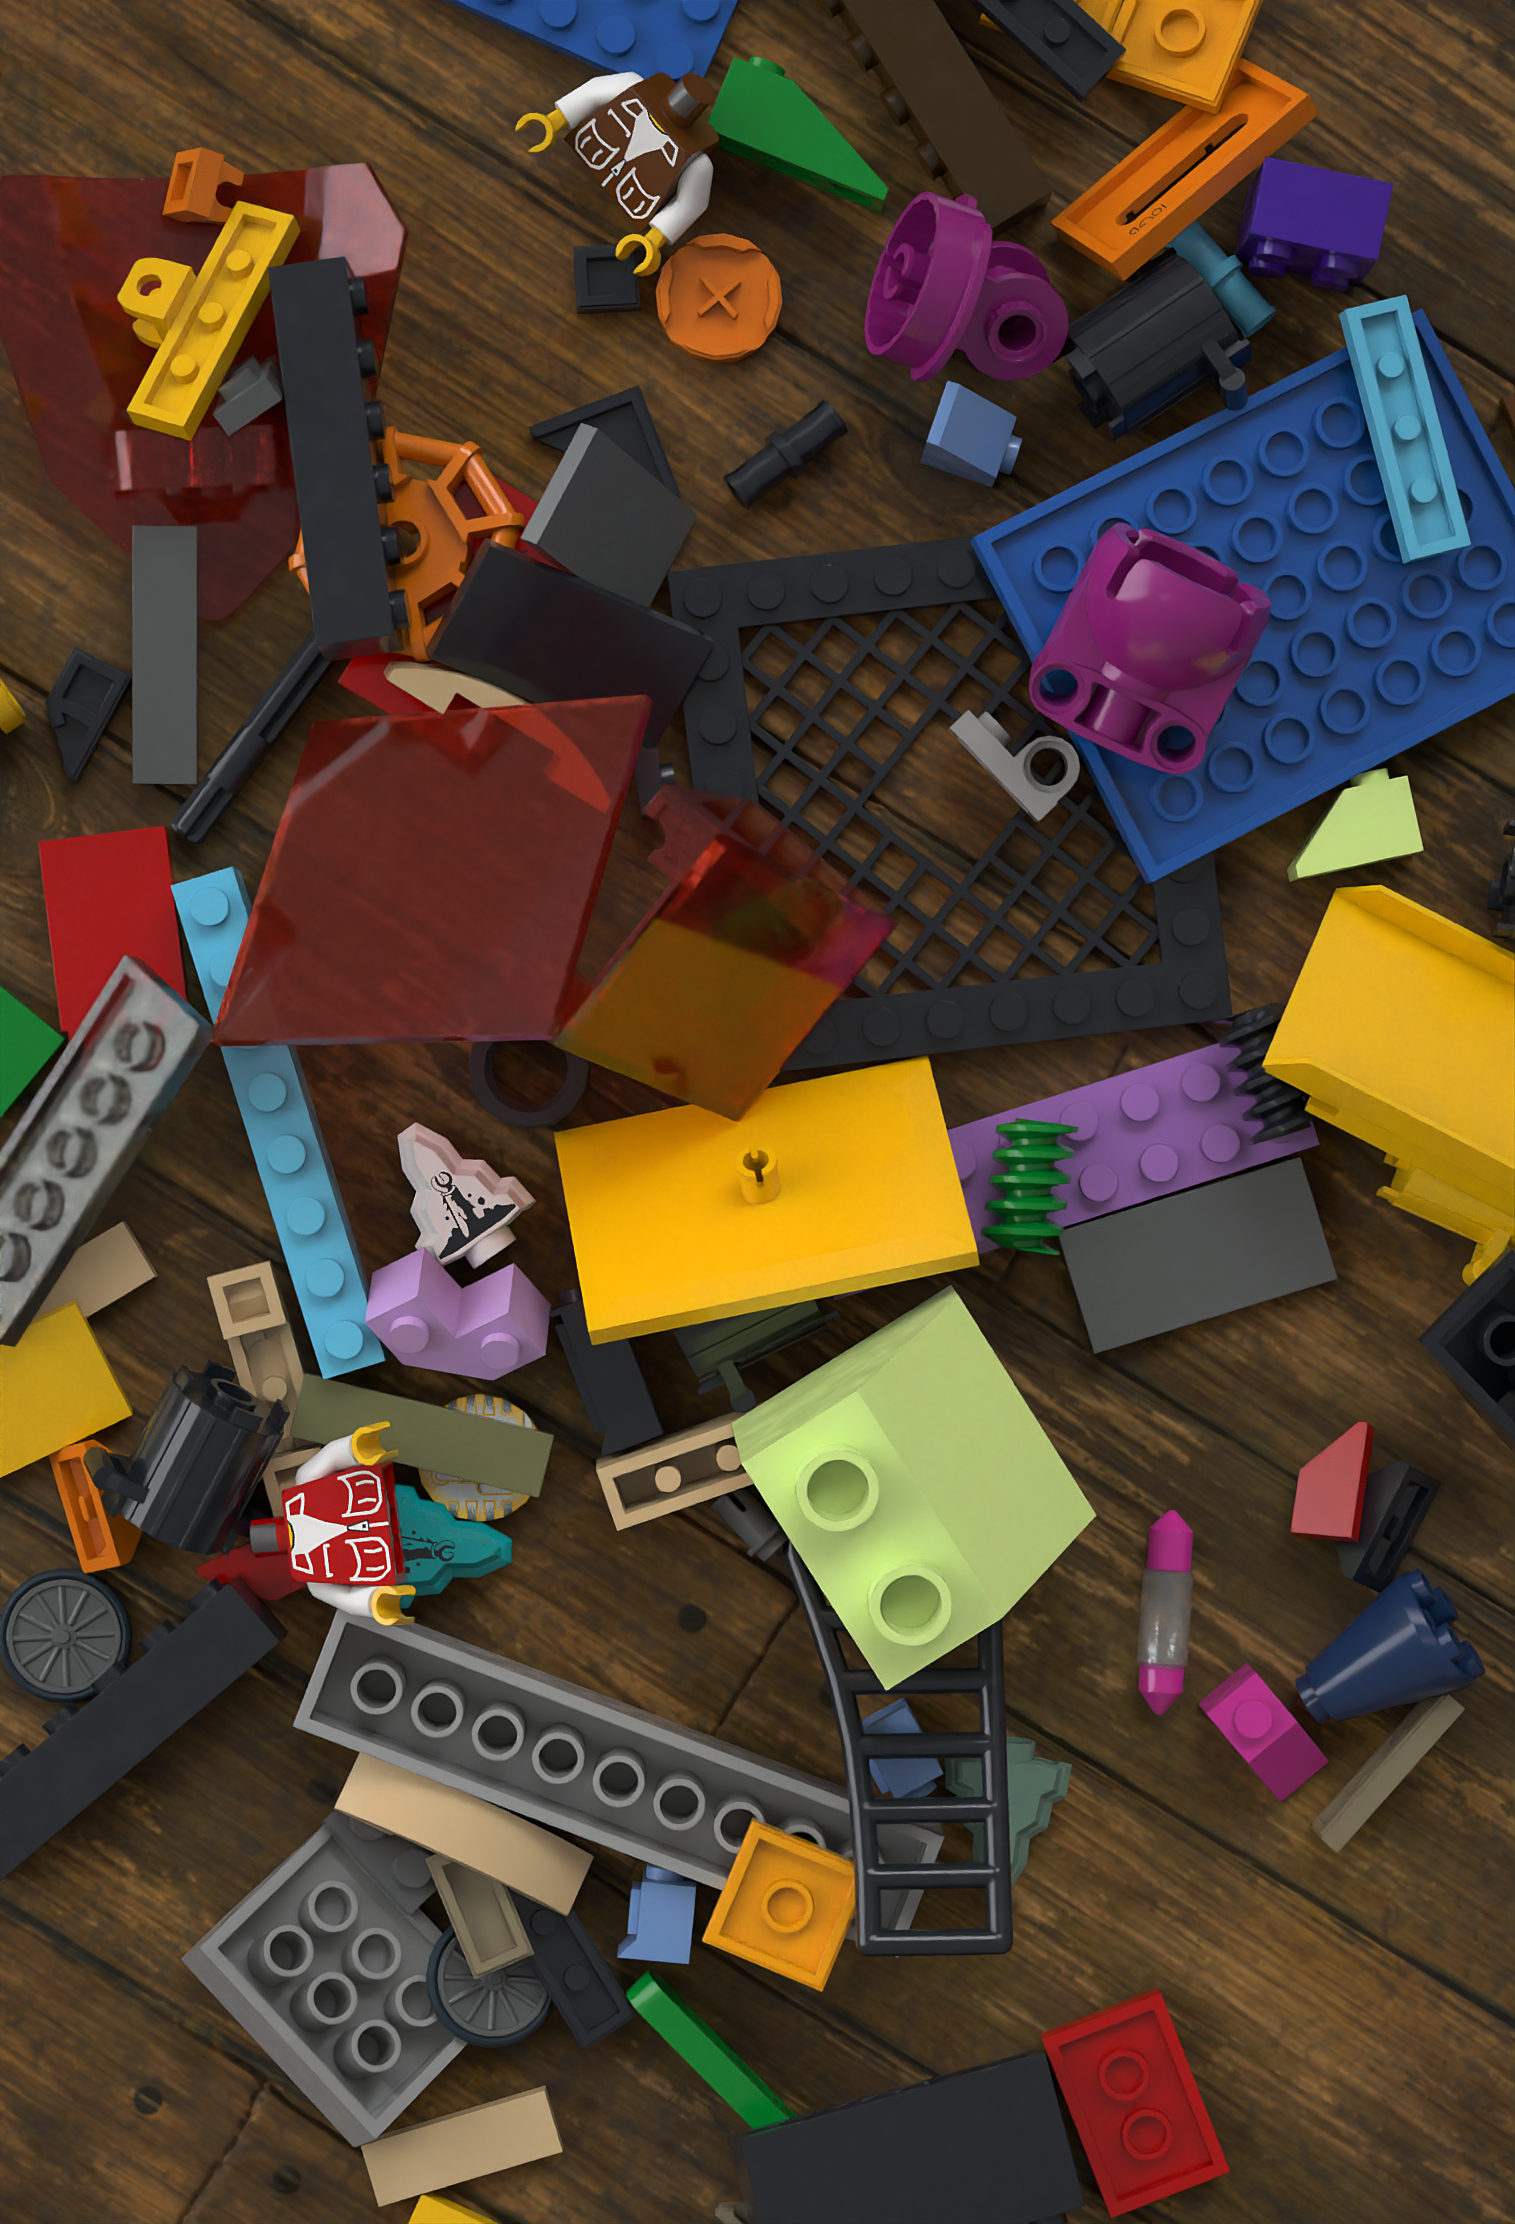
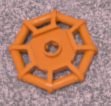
[288,426,525,663]

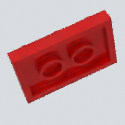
[1040,1988,1230,2218]

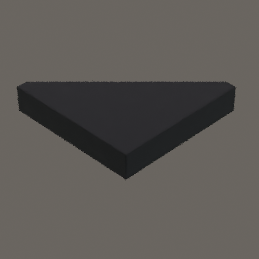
[529,385,681,499]

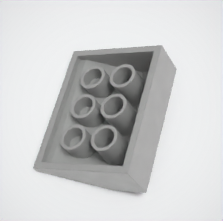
[181,1825,468,2147]

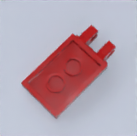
[38,826,192,1081]

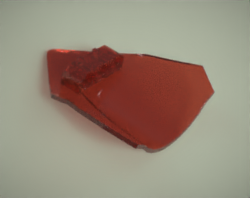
[0,163,409,621]

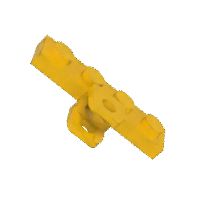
[117,201,301,441]

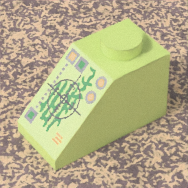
[1287,768,1424,882]

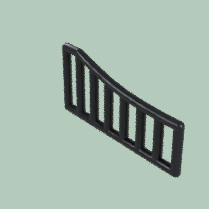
[783,1539,1014,1957]

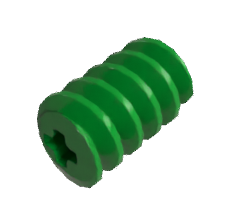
[980,1118,1078,1255]

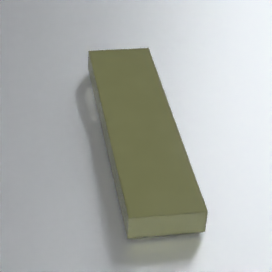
[289,1372,555,1498]

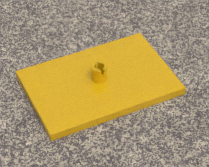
[554,1055,980,1345]

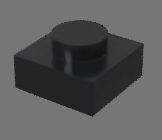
[632,748,678,821]

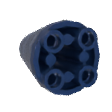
[1295,1568,1486,1724]

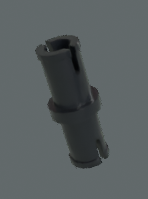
[723,400,848,510]

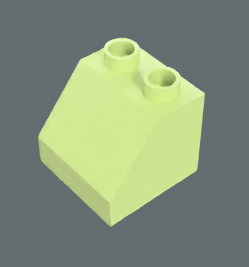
[731,1285,1096,1691]

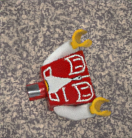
[250,1421,416,1626]

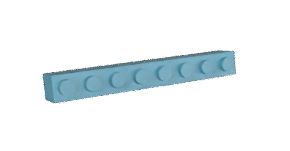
[171,867,391,1380]

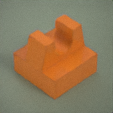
[162,147,244,225]

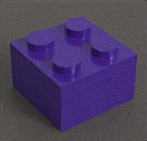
[1235,157,1393,291]

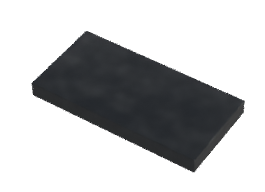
[426,537,714,749]

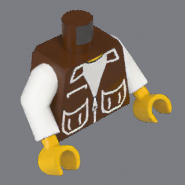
[515,72,719,276]

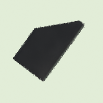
[45,646,132,782]

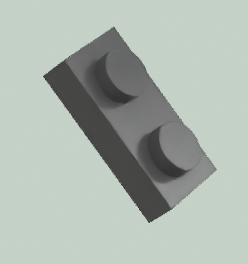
[213,354,284,436]
[321,1809,437,1916]

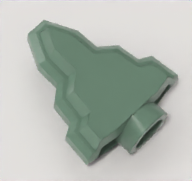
[944,1736,1072,1892]

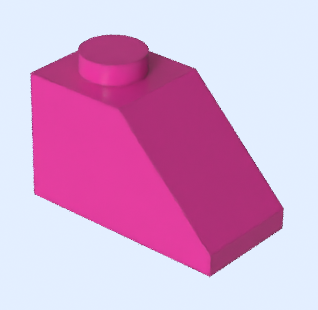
[1198,1663,1329,1802]

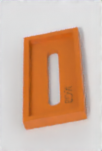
[1050,57,1320,282]

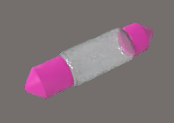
[1137,1510,1194,1715]

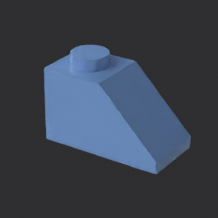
[920,381,1023,488]

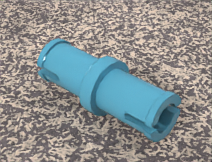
[1165,219,1277,338]

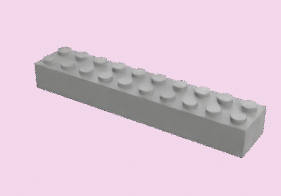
[293,1608,944,1958]

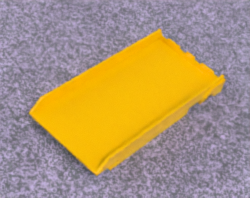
[1261,885,1515,1218]

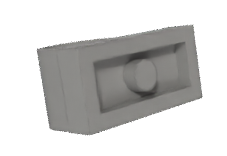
[948,710,1080,822]

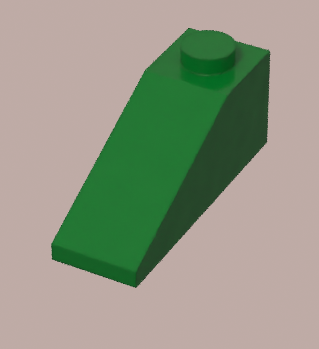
[708,56,889,214]

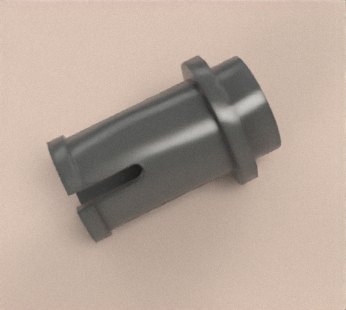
[710,1487,789,1562]

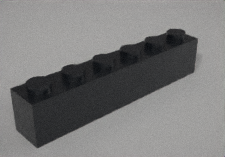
[268,256,412,662]
[0,1574,288,1881]

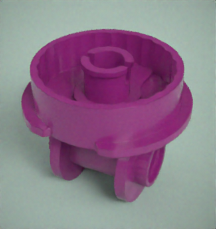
[864,191,1068,383]

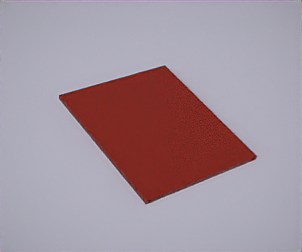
[209,695,654,1047]

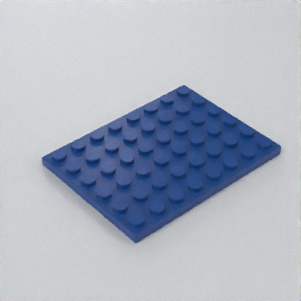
[970,308,1515,885]

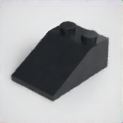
[1417,1248,1515,1453]

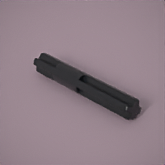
[171,628,337,844]

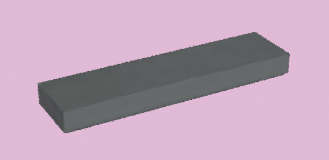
[132,525,199,784]

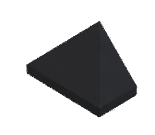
[1335,1461,1442,1593]

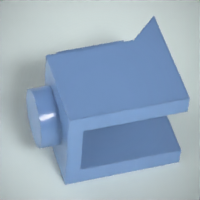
[862,1697,944,1798]
[617,1863,697,1964]

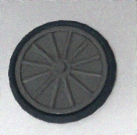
[0,1568,132,1703]
[426,1925,554,2048]

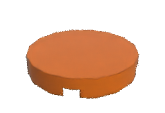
[656,233,782,364]

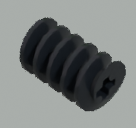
[1212,1003,1317,1145]

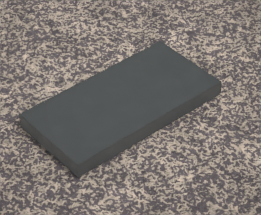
[1057,1157,1338,1354]

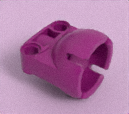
[1029,522,1272,774]

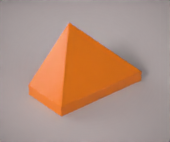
[48,1439,143,1574]

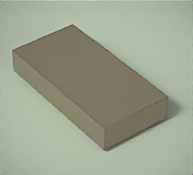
[425,1854,534,1980]

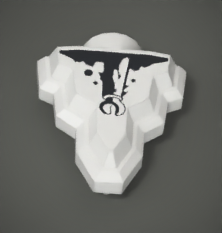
[397,1122,536,1269]

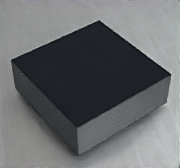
[573,244,641,315]

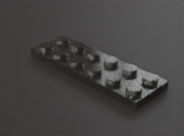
[0,955,217,1347]

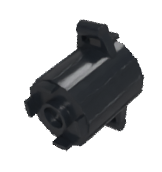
[1052,247,1253,441]
[672,1300,840,1413]
[83,1360,290,1555]

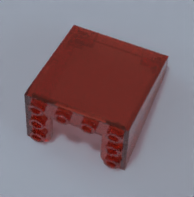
[497,784,899,1122]

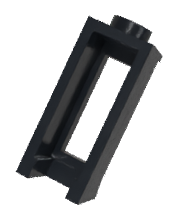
[549,1285,664,1456]

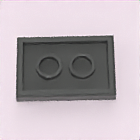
[521,423,698,608]

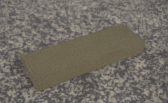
[1311,1694,1465,1853]

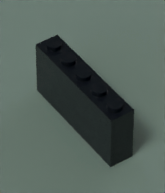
[727,2051,1085,2224]

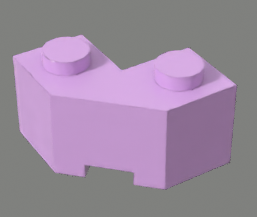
[365,1247,551,1380]

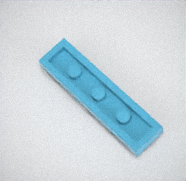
[1339,295,1471,564]

